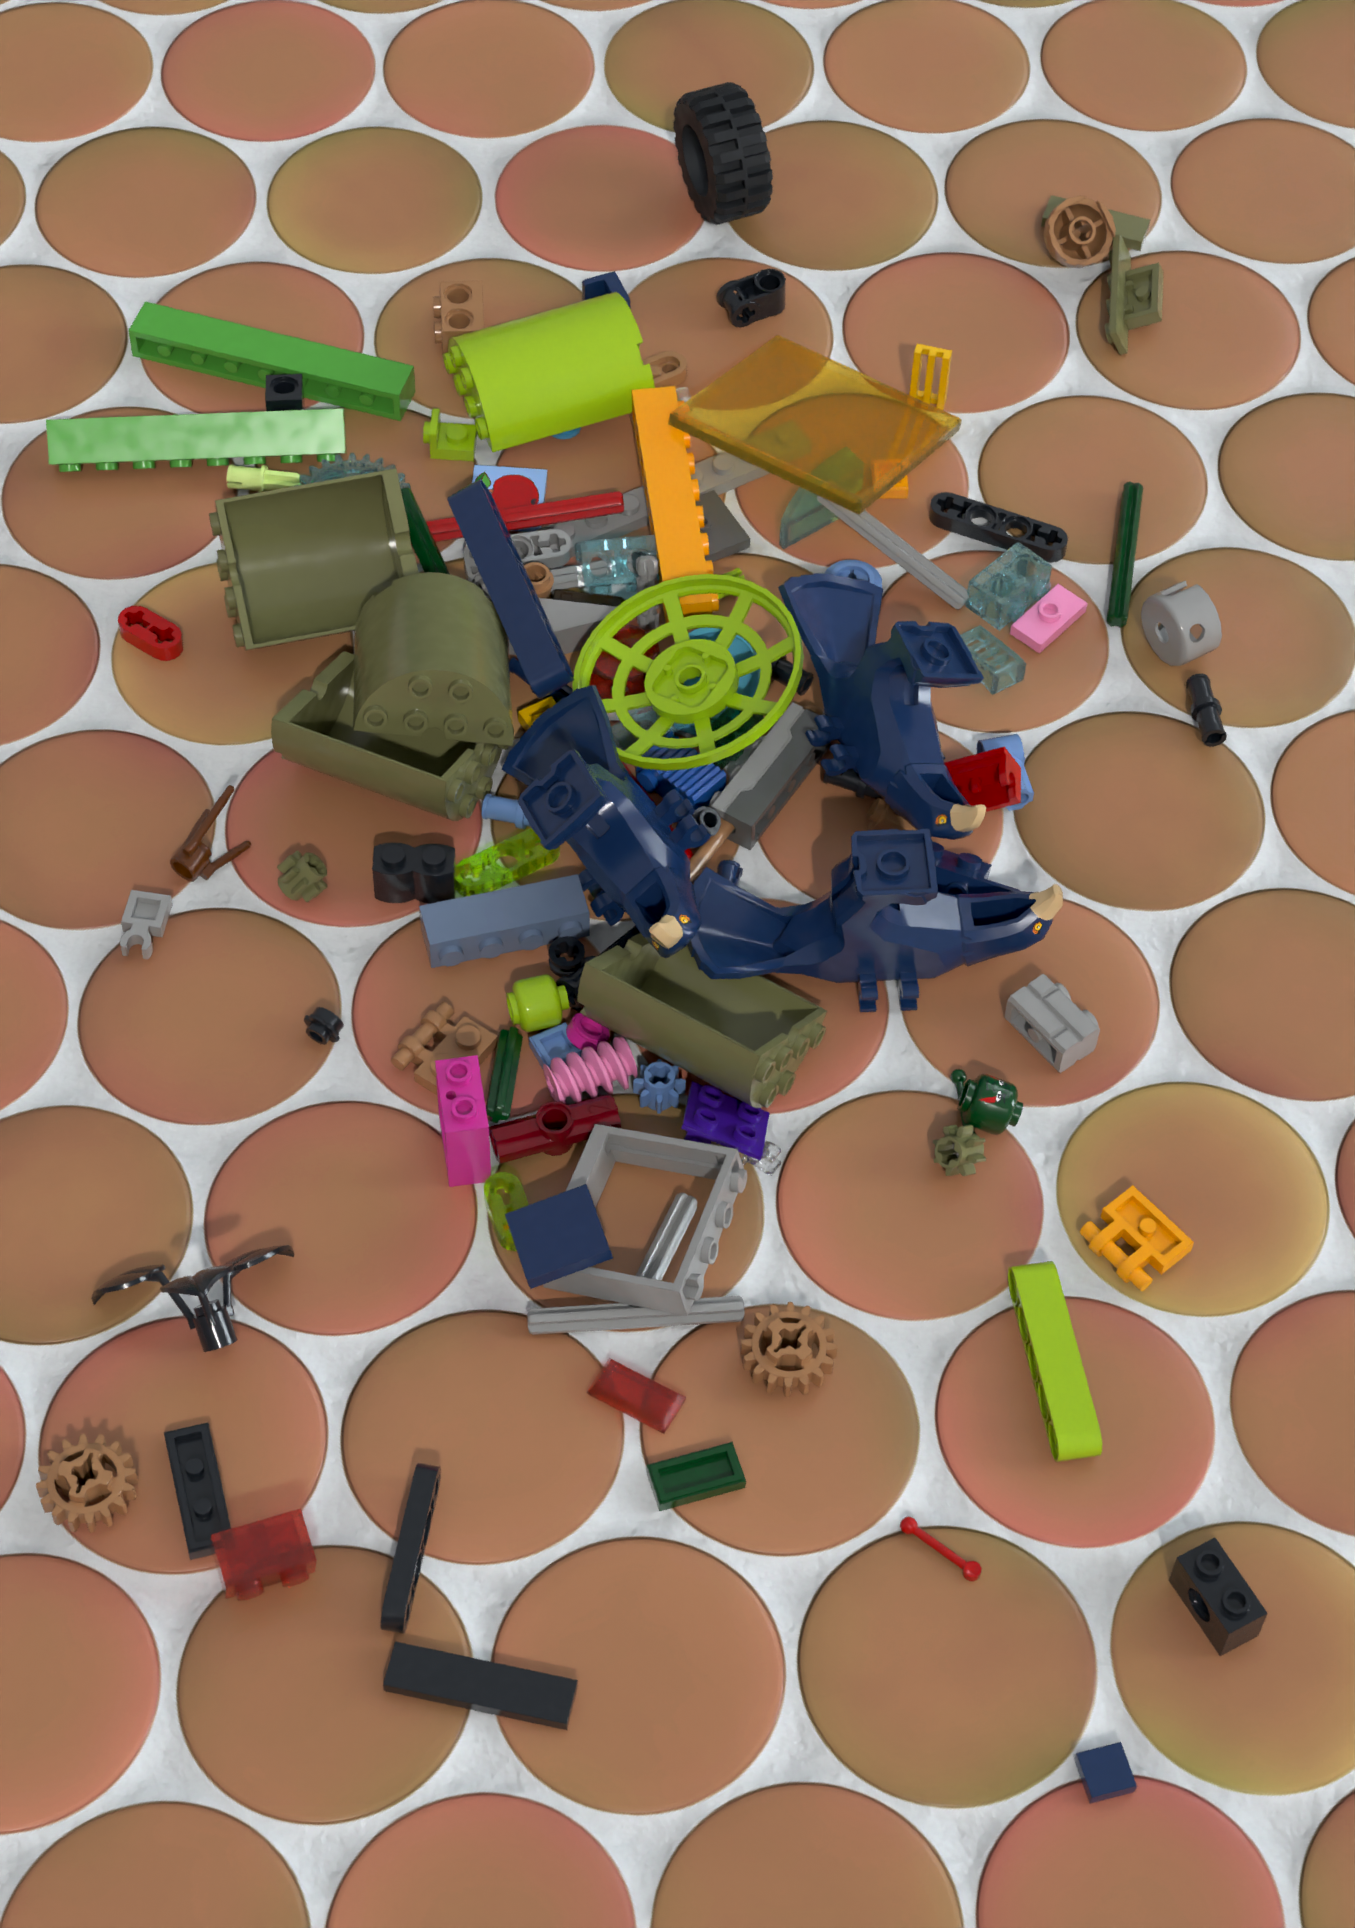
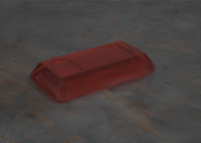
[587,1358,686,1434]

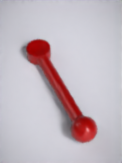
[900,1516,982,1581]

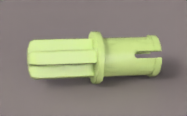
[227,465,302,492]

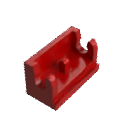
[944,746,1021,812]

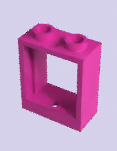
[435,1055,491,1187]

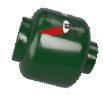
[957,1074,1023,1135]

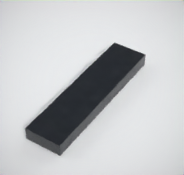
[383,1641,578,1730]

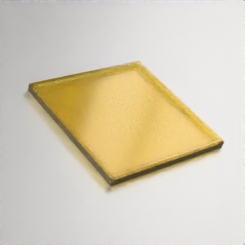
[668,335,962,515]

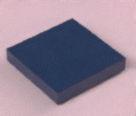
[505,1184,613,1289]

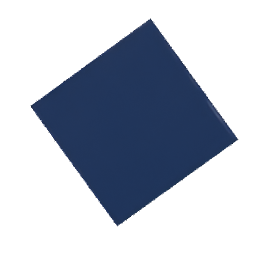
[1074,1742,1137,1804]

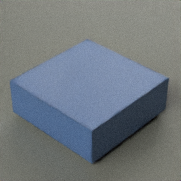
[529,1022,582,1069]

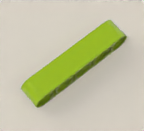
[1008,1261,1102,1462]

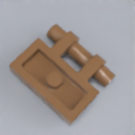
[391,1002,498,1095]

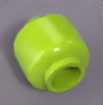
[506,974,569,1032]

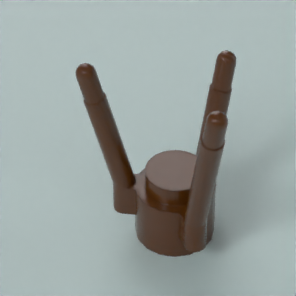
[170,785,251,882]

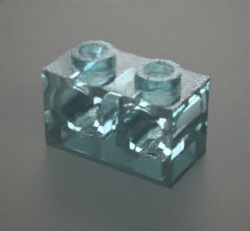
[575,535,659,595]
[965,542,1052,631]

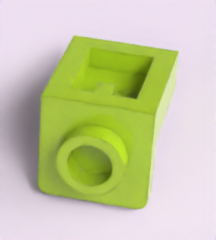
[423,408,477,461]

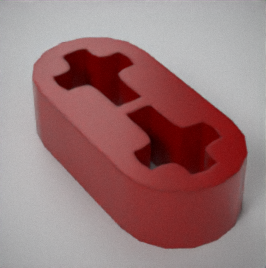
[118,606,184,661]

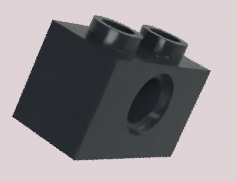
[1169,1537,1268,1656]

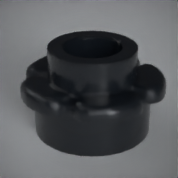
[304,1007,344,1045]

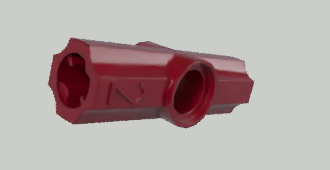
[489,1094,621,1164]

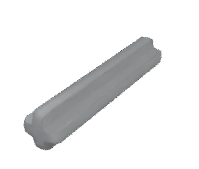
[636,1193,698,1281]

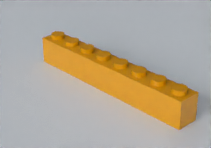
[632,386,719,629]

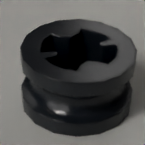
[548,936,585,977]

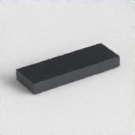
[164,1422,235,1560]

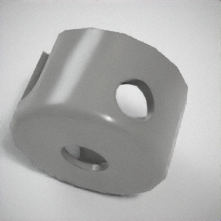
[1141,581,1222,666]

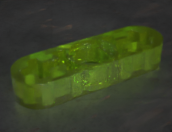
[455,828,560,897]

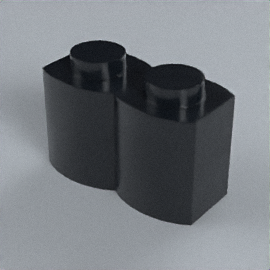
[372,842,457,904]

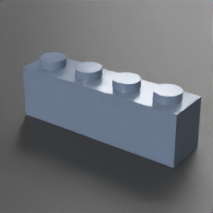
[419,874,590,968]

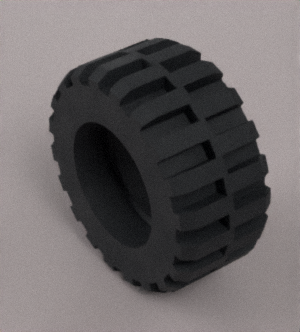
[673,82,773,225]

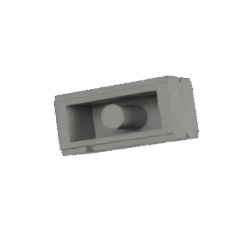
[1004,974,1100,1073]

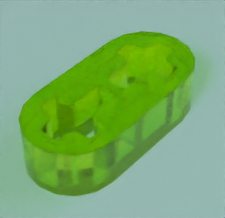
[484,1172,529,1251]

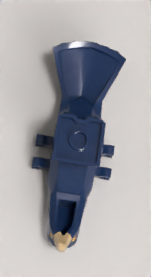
[778,573,986,840]
[502,685,711,958]
[687,829,1063,1012]

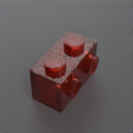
[210,1508,317,1601]

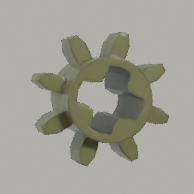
[277,851,328,902]
[932,1125,987,1176]

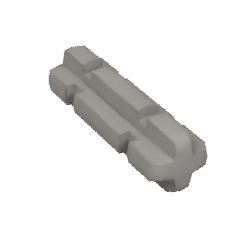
[636,555,659,630]

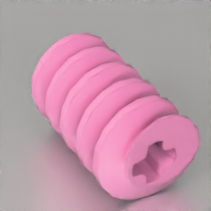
[543,1036,638,1104]

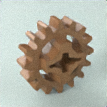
[741,1302,837,1397]
[36,1434,138,1533]

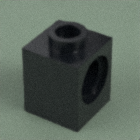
[265,374,305,411]

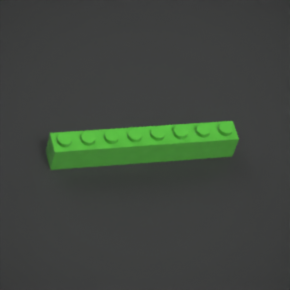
[128,302,416,421]
[46,408,347,472]

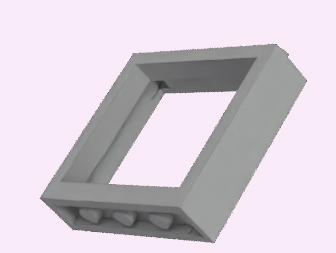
[543,1124,747,1316]

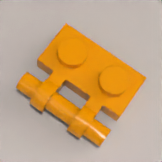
[1079,1185,1194,1291]

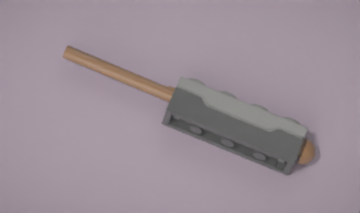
[690,702,831,883]

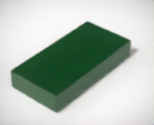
[646,1442,746,1512]

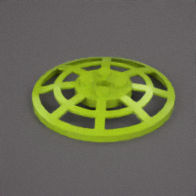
[572,574,804,771]

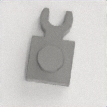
[120,890,172,959]

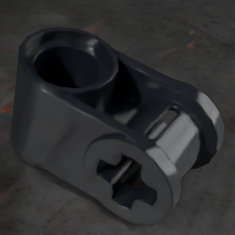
[716,269,786,328]

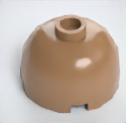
[1043,195,1116,268]

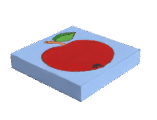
[472,465,548,532]

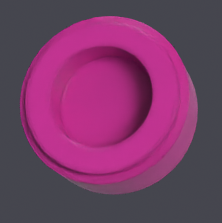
[566,1013,610,1052]

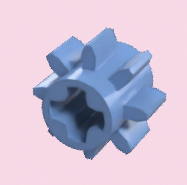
[633,1059,686,1114]

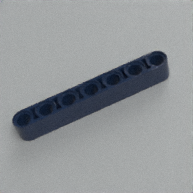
[447,479,574,699]

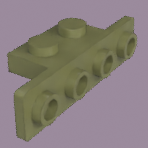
[1105,234,1164,355]

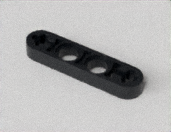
[929,492,1068,563]
[381,1463,441,1633]

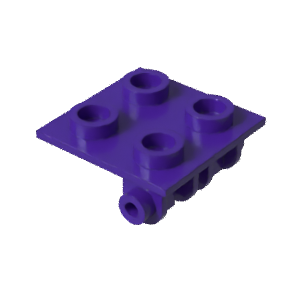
[681,1081,770,1160]

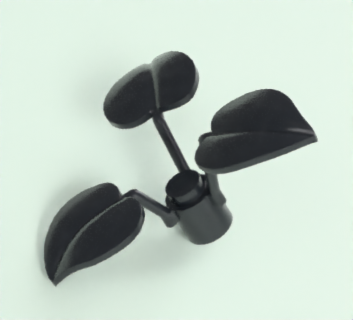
[91,1245,294,1352]

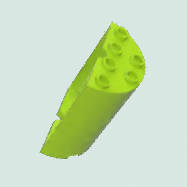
[443,292,655,453]

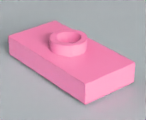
[1010,584,1087,654]

